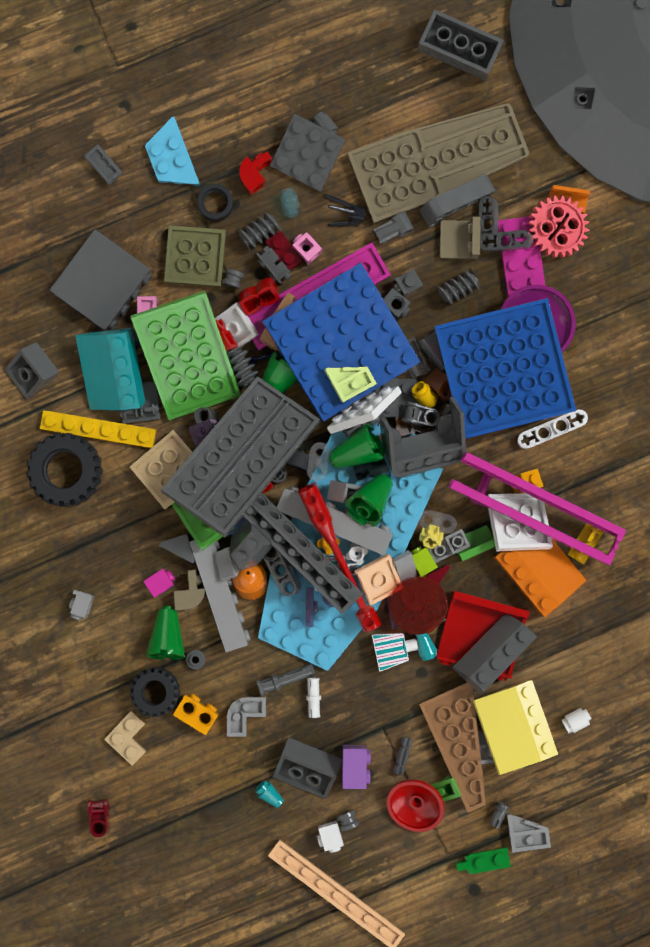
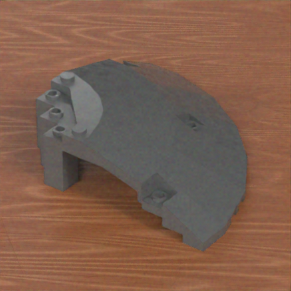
[508,0,650,203]

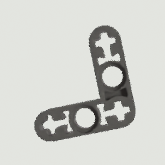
[479,196,533,252]

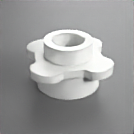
[346,543,368,565]

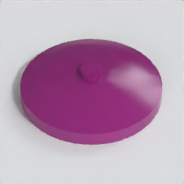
[500,285,576,352]

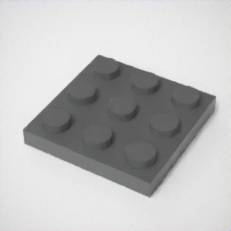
[270,114,346,192]

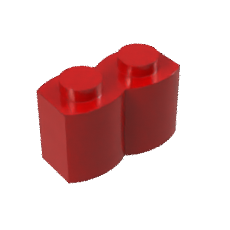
[239,278,280,315]

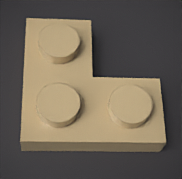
[104,710,146,766]

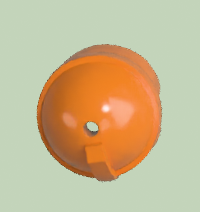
[232,563,268,600]

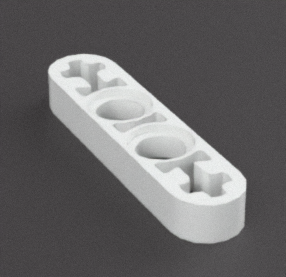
[517,409,588,449]

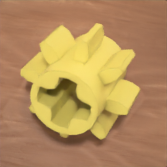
[419,524,444,549]

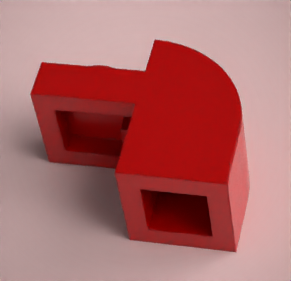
[240,152,272,196]

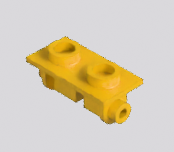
[567,523,603,565]

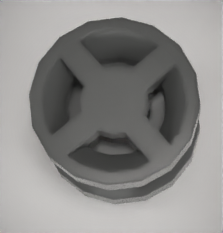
[222,268,244,290]
[336,809,360,831]

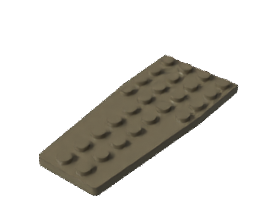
[347,103,529,224]

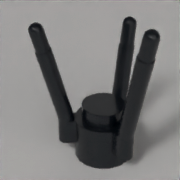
[324,194,365,227]

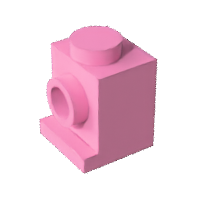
[293,232,322,265]

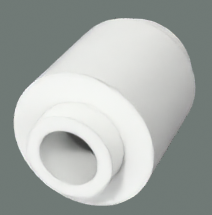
[561,707,591,733]

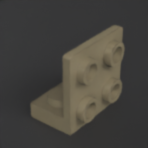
[440,217,480,259]

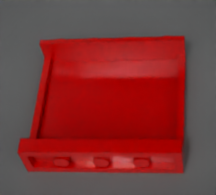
[435,591,530,681]

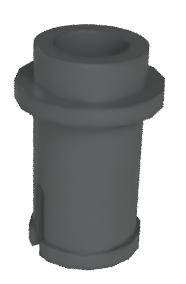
[488,802,509,828]

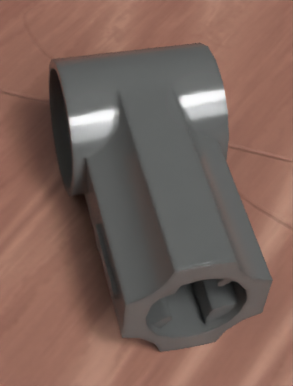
[373,212,414,245]

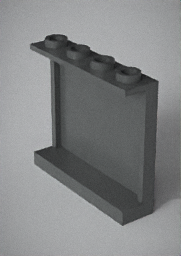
[50,229,152,331]

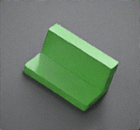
[457,526,496,561]

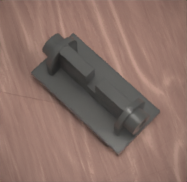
[256,246,292,285]

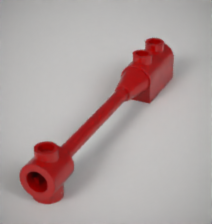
[298,482,381,632]

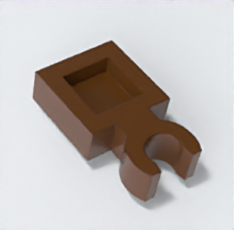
[394,417,428,437]

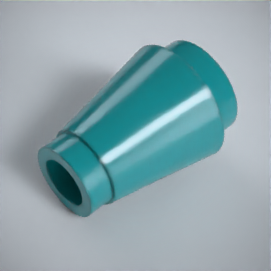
[416,630,437,661]
[255,780,284,808]

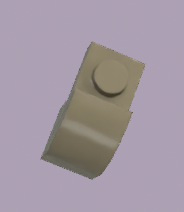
[174,570,206,611]

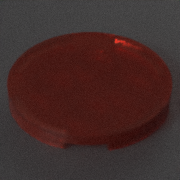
[389,576,448,635]

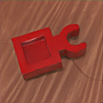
[215,319,239,352]

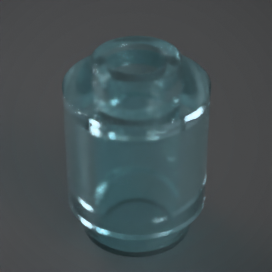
[279,188,302,218]

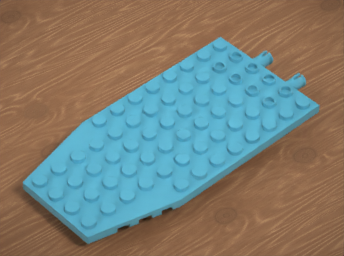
[258,422,443,671]

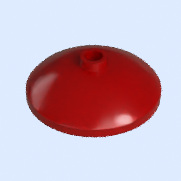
[387,779,445,832]

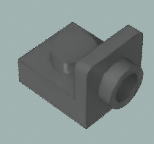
[393,269,423,297]

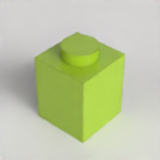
[411,546,438,577]

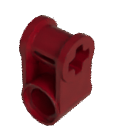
[88,798,110,838]

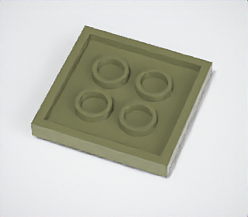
[164,225,226,287]

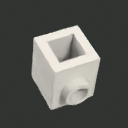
[317,820,344,853]

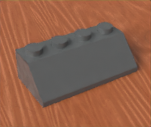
[452,613,537,695]

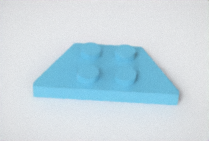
[145,117,200,186]

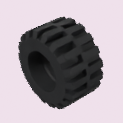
[130,667,180,717]

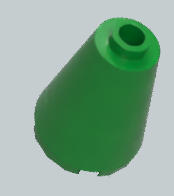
[262,351,297,394]
[329,423,385,469]
[345,474,393,527]
[146,606,185,660]

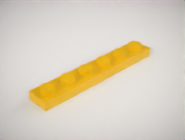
[40,410,157,448]

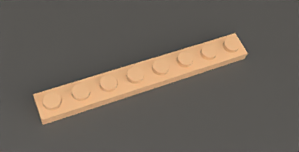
[268,839,405,947]

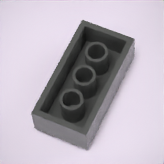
[418,9,504,81]

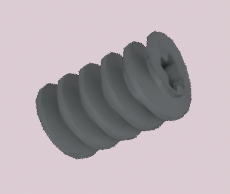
[238,212,281,251]
[437,268,480,306]
[227,346,258,389]

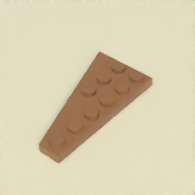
[419,683,486,812]

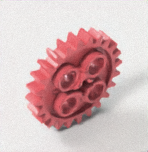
[527,195,590,258]

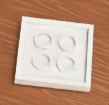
[327,386,402,434]
[488,493,553,551]

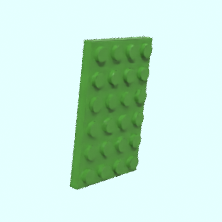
[131,291,241,420]

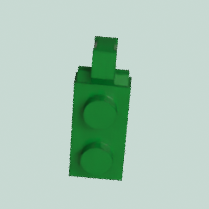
[455,847,511,874]

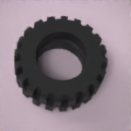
[26,433,103,507]

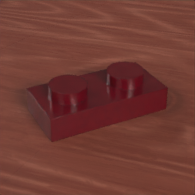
[265,231,303,271]

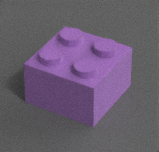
[342,745,371,789]

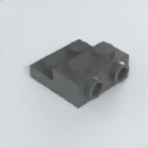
[375,378,418,418]

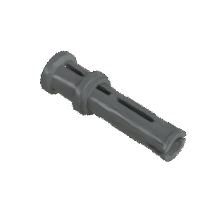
[256,663,315,697]

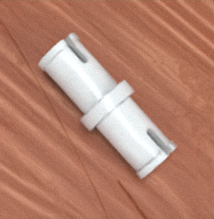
[306,677,321,718]

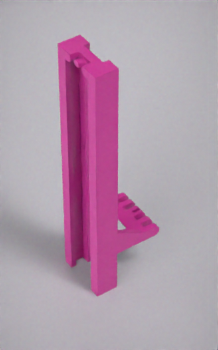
[448,452,626,565]

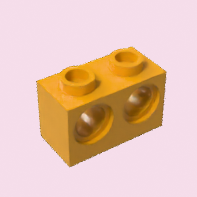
[173,693,219,735]

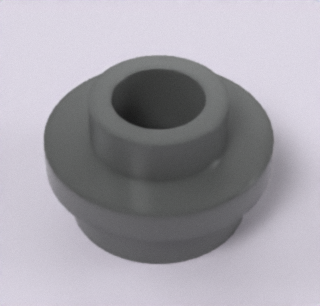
[186,650,206,669]

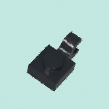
[353,455,389,480]

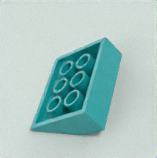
[75,328,145,410]

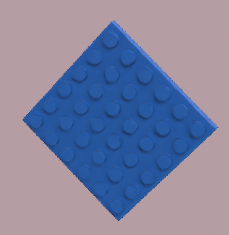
[262,263,420,422]
[434,298,576,439]

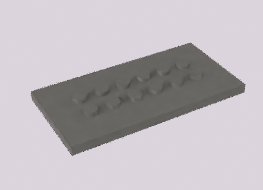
[161,376,320,537]

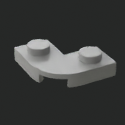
[227,697,266,737]

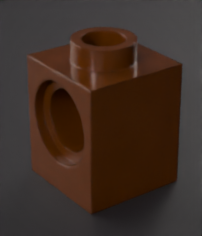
[424,368,451,402]

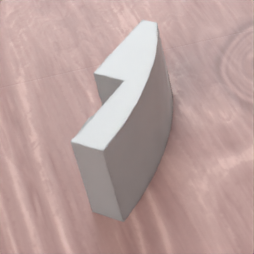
[427,529,470,563]
[392,551,417,587]

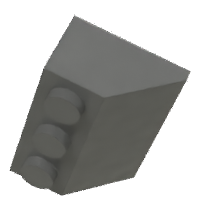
[273,737,343,799]

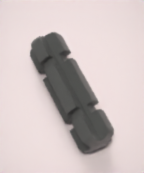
[394,737,412,775]

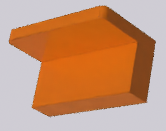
[549,185,590,214]

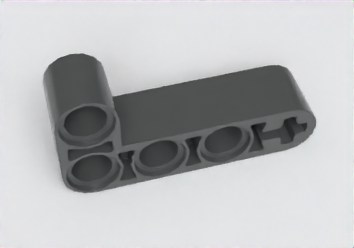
[419,174,496,227]

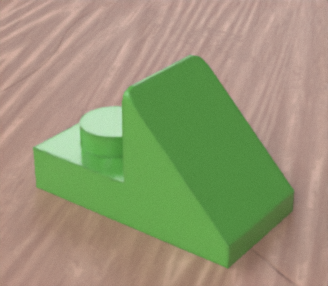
[430,776,461,801]

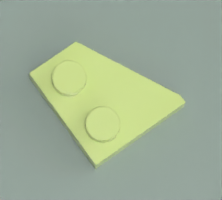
[324,367,377,403]

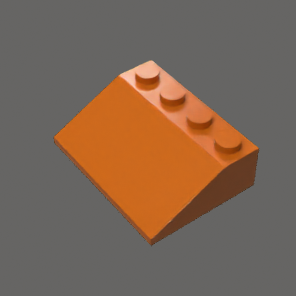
[493,539,587,617]

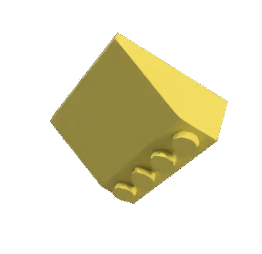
[473,680,558,775]

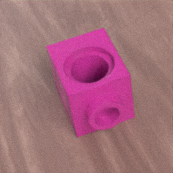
[143,569,175,598]

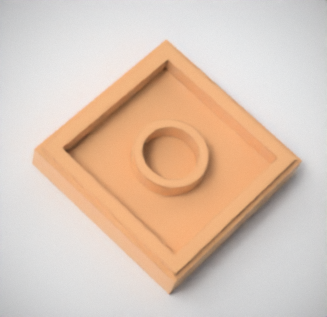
[354,553,403,606]

